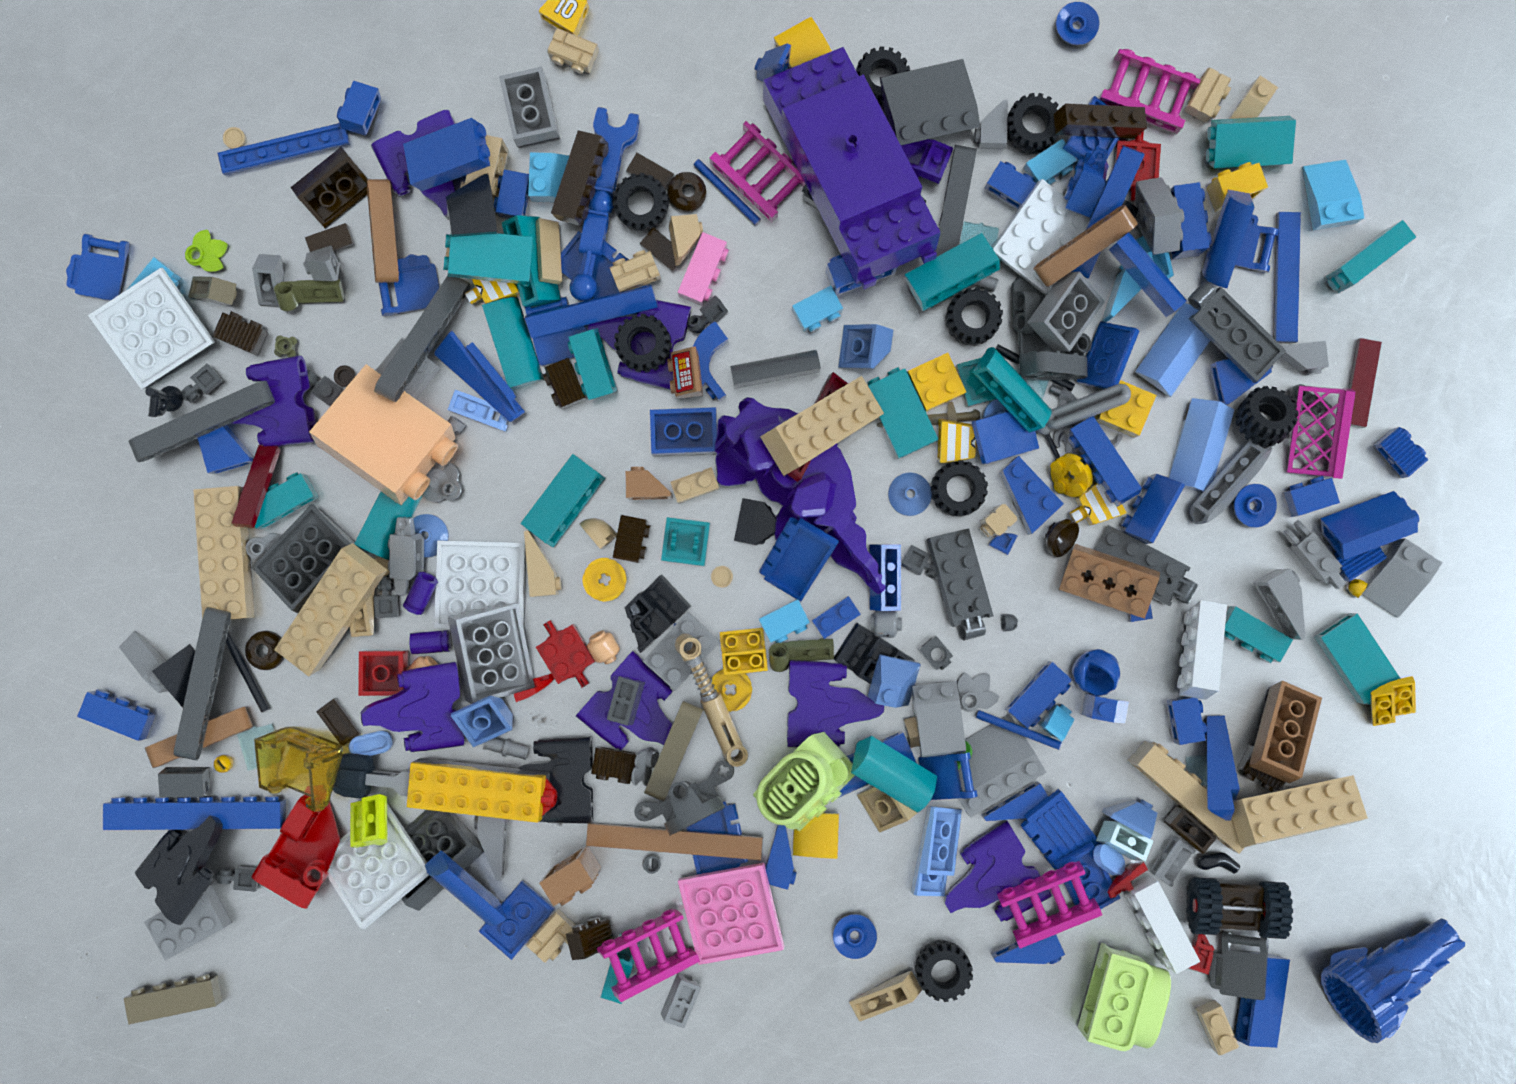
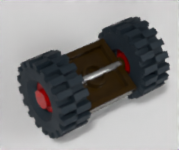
[1186,877,1293,939]

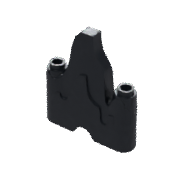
[518,736,594,824]
[135,815,223,925]

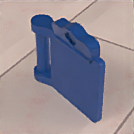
[1216,214,1279,273]
[66,234,130,300]
[379,254,439,316]
[524,296,588,366]
[919,752,978,800]

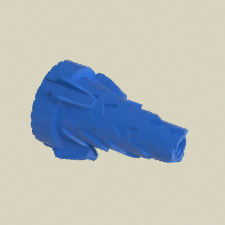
[1321,918,1465,1043]

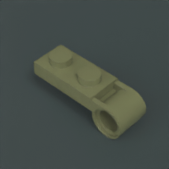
[274,279,345,311]
[769,639,834,672]

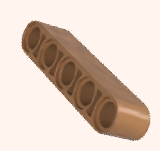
[367,179,399,283]
[1033,205,1138,287]
[144,706,253,768]

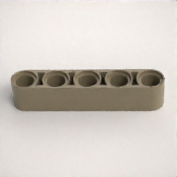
[644,701,703,802]

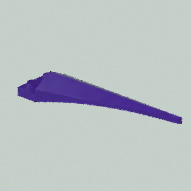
[901,139,953,184]

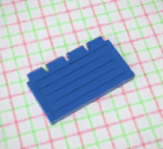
[561,231,647,317]
[759,517,839,602]
[1021,789,1101,869]
[687,801,748,875]

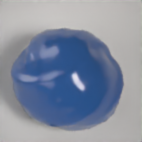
[1072,649,1120,696]

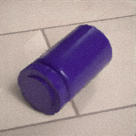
[403,572,438,615]
[409,630,451,654]

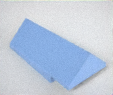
[1135,303,1210,397]
[1168,398,1234,493]
[911,805,962,896]

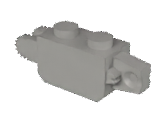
[388,517,424,596]
[1283,520,1346,589]

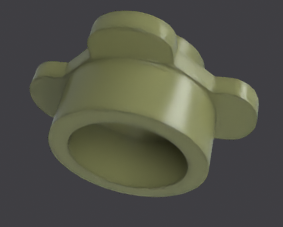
[274,335,297,357]

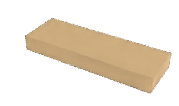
[536,218,562,284]

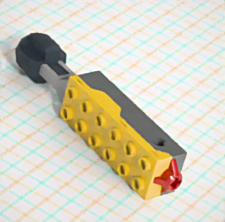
[326,753,557,823]

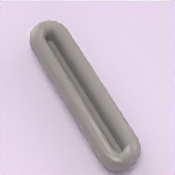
[1046,384,1131,430]

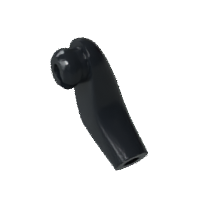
[1197,852,1241,874]

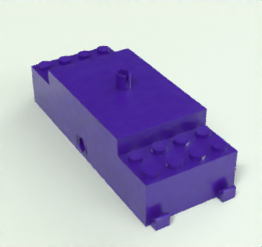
[763,47,941,290]

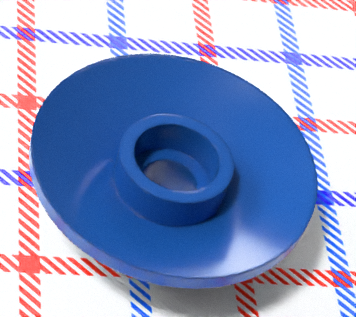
[1056,2,1100,45]
[1234,484,1277,527]
[833,914,877,959]

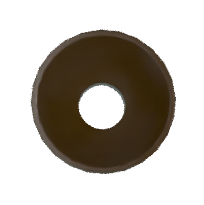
[667,172,706,212]
[1045,519,1079,557]
[245,630,284,670]

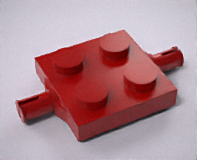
[1114,131,1161,202]
[536,620,595,688]

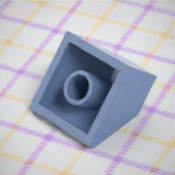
[838,324,894,369]
[867,654,921,708]
[451,695,513,747]
[1102,799,1158,839]

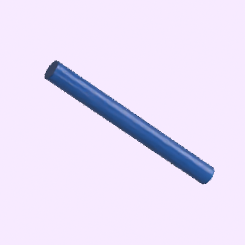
[693,159,761,225]
[976,710,1062,750]

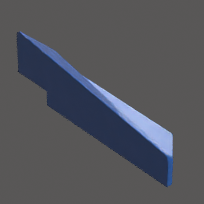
[435,331,525,422]
[1207,715,1240,821]

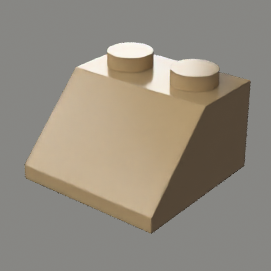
[857,786,917,833]

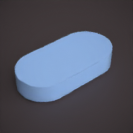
[349,730,394,756]
[1093,844,1125,876]

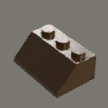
[290,147,368,228]

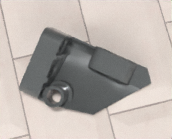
[1012,276,1092,380]

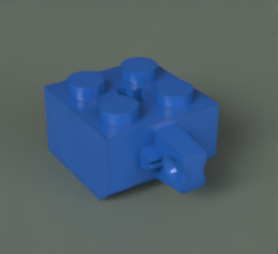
[1064,146,1109,218]

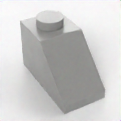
[974,100,1008,149]
[303,246,340,281]
[252,254,284,307]
[1281,341,1329,375]

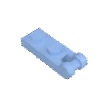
[447,389,508,432]

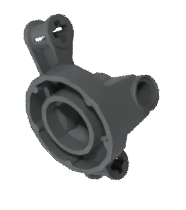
[634,761,734,836]

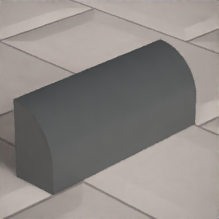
[730,350,821,389]

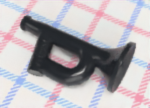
[145,386,184,417]

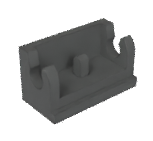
[607,676,645,726]
[158,767,209,797]

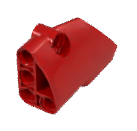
[251,784,340,909]

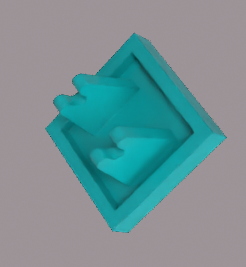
[956,357,997,407]
[661,517,710,566]

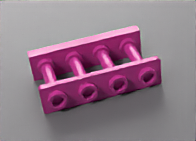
[1098,49,1201,134]
[709,121,805,222]
[997,861,1102,948]
[597,909,700,1002]

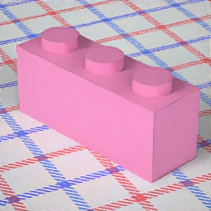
[678,232,729,306]

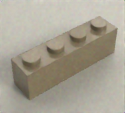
[123,974,223,1025]

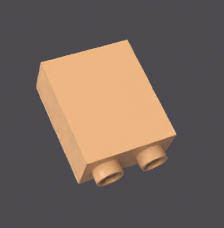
[309,364,458,505]

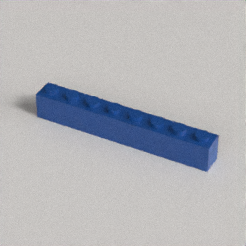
[103,796,286,830]

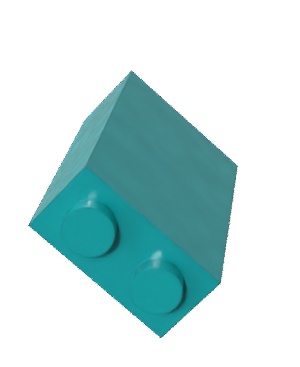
[1206,115,1296,168]
[1325,220,1416,293]
[443,233,533,285]
[867,367,939,459]
[1314,613,1401,705]

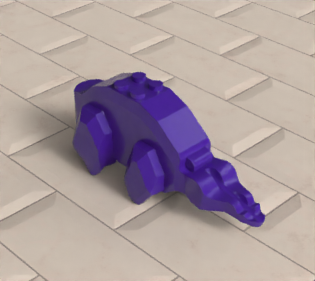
[715,397,886,594]

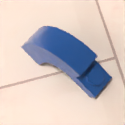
[693,321,728,402]

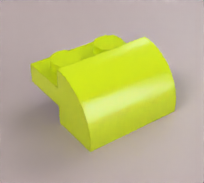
[350,794,388,848]

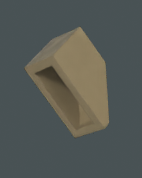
[188,276,237,305]

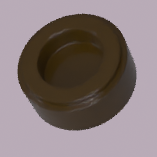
[334,365,357,388]

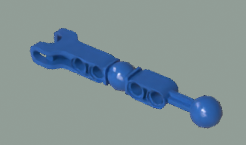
[569,107,640,301]

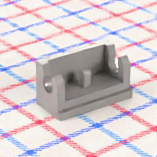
[1150,836,1196,887]
[661,973,701,1028]

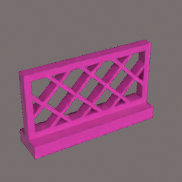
[1287,385,1355,479]

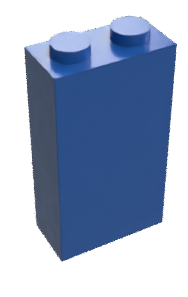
[403,117,490,191]
[1321,491,1420,560]

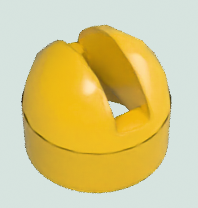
[1348,579,1368,598]
[213,755,233,773]

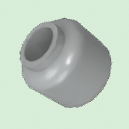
[871,611,902,638]

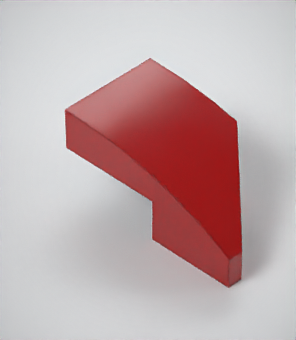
[514,674,554,702]
[1107,862,1148,898]
[1187,934,1215,975]

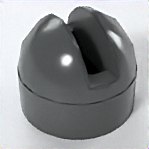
[1001,614,1018,632]
[642,855,661,874]

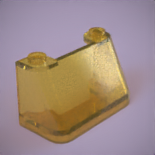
[254,727,343,812]

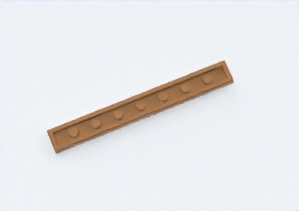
[586,823,763,860]

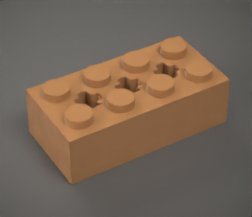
[1059,544,1160,619]
[1249,680,1322,784]
[539,846,601,906]

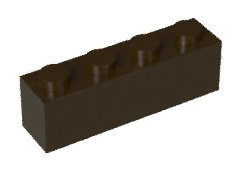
[1053,103,1147,138]
[551,130,609,226]

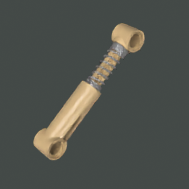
[675,633,748,767]

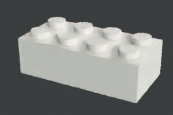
[1177,600,1227,700]
[1125,874,1200,974]

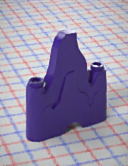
[371,110,456,217]
[588,300,692,390]
[232,355,316,446]
[575,651,673,751]
[787,660,885,747]
[360,662,464,752]
[944,821,1052,922]

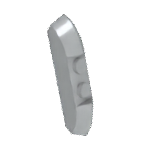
[1189,440,1272,524]

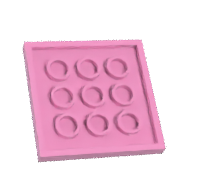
[678,863,785,965]

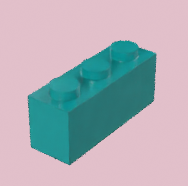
[568,328,618,400]
[255,472,319,530]
[1224,606,1293,664]

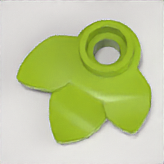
[185,229,228,272]

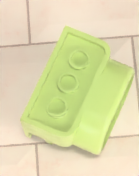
[753,732,855,831]
[1077,942,1171,1051]

